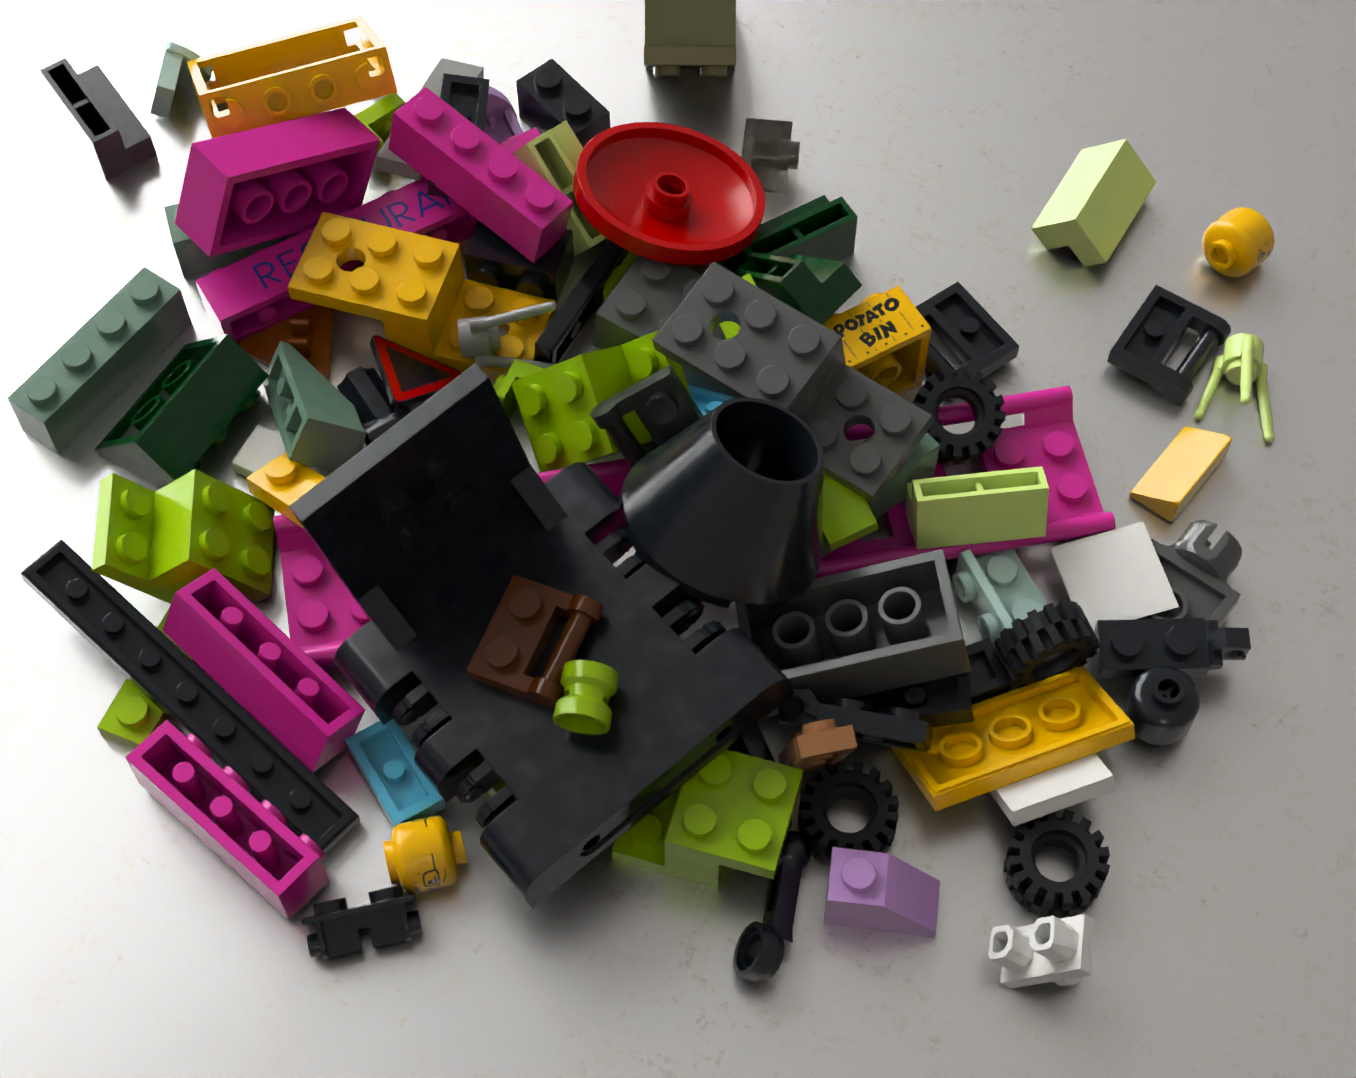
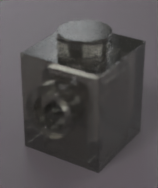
[742,118,800,194]

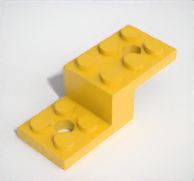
[287,212,557,381]

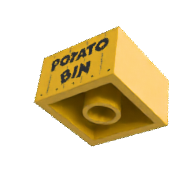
[823,285,931,396]

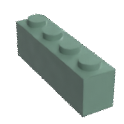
[7,267,192,455]

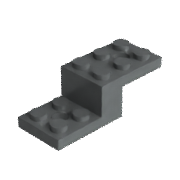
[652,261,933,504]

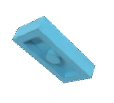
[345,719,446,827]

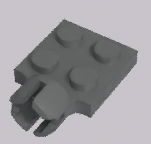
[1139,520,1242,627]

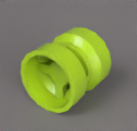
[553,660,619,735]

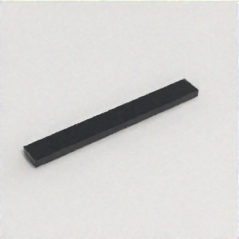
[21,539,360,855]

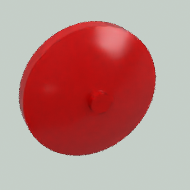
[573,122,766,265]

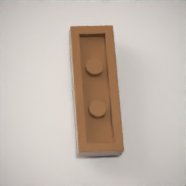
[778,719,857,773]

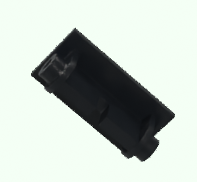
[301,885,423,961]

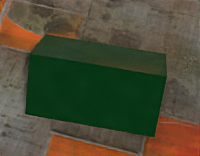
[724,195,858,273]
[733,252,862,325]

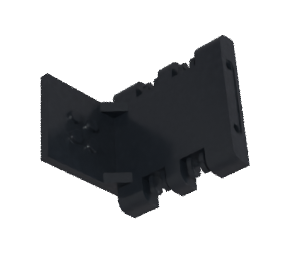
[288,363,794,909]

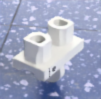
[988,914,1096,989]

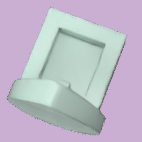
[150,42,213,118]

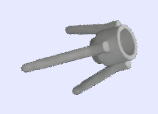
[457,302,556,369]

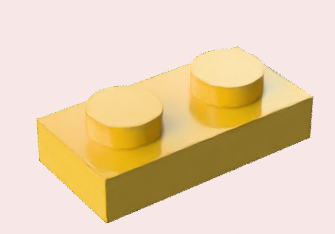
[246,452,325,529]

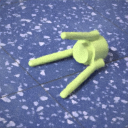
[1194,333,1275,443]

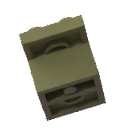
[644,0,736,78]

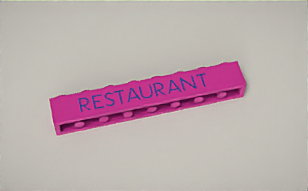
[195,127,541,344]

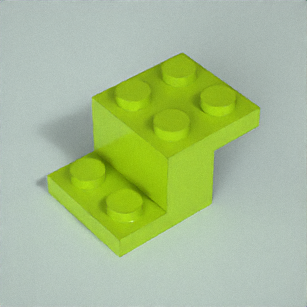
[511,330,692,472]
[92,469,275,604]
[612,749,804,889]

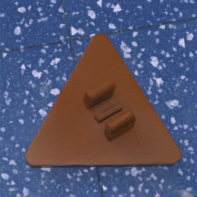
[238,305,335,381]

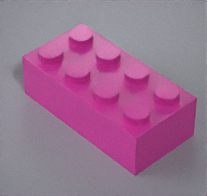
[174,107,380,257]

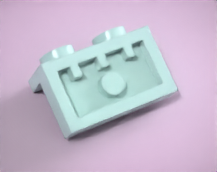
[953,549,1047,644]

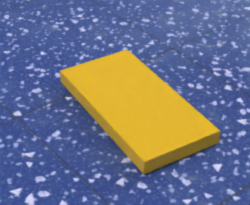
[891,666,1135,812]

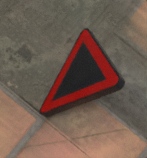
[370,335,463,408]

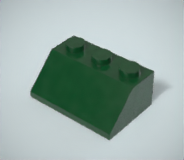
[95,334,269,487]

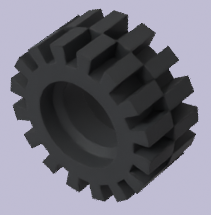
[912,367,1006,465]
[994,601,1100,688]
[798,761,899,866]
[1004,810,1110,918]

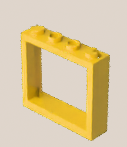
[186,16,398,138]

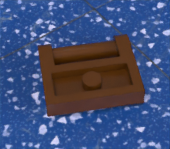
[466,575,604,708]

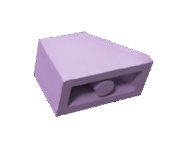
[824,847,940,937]

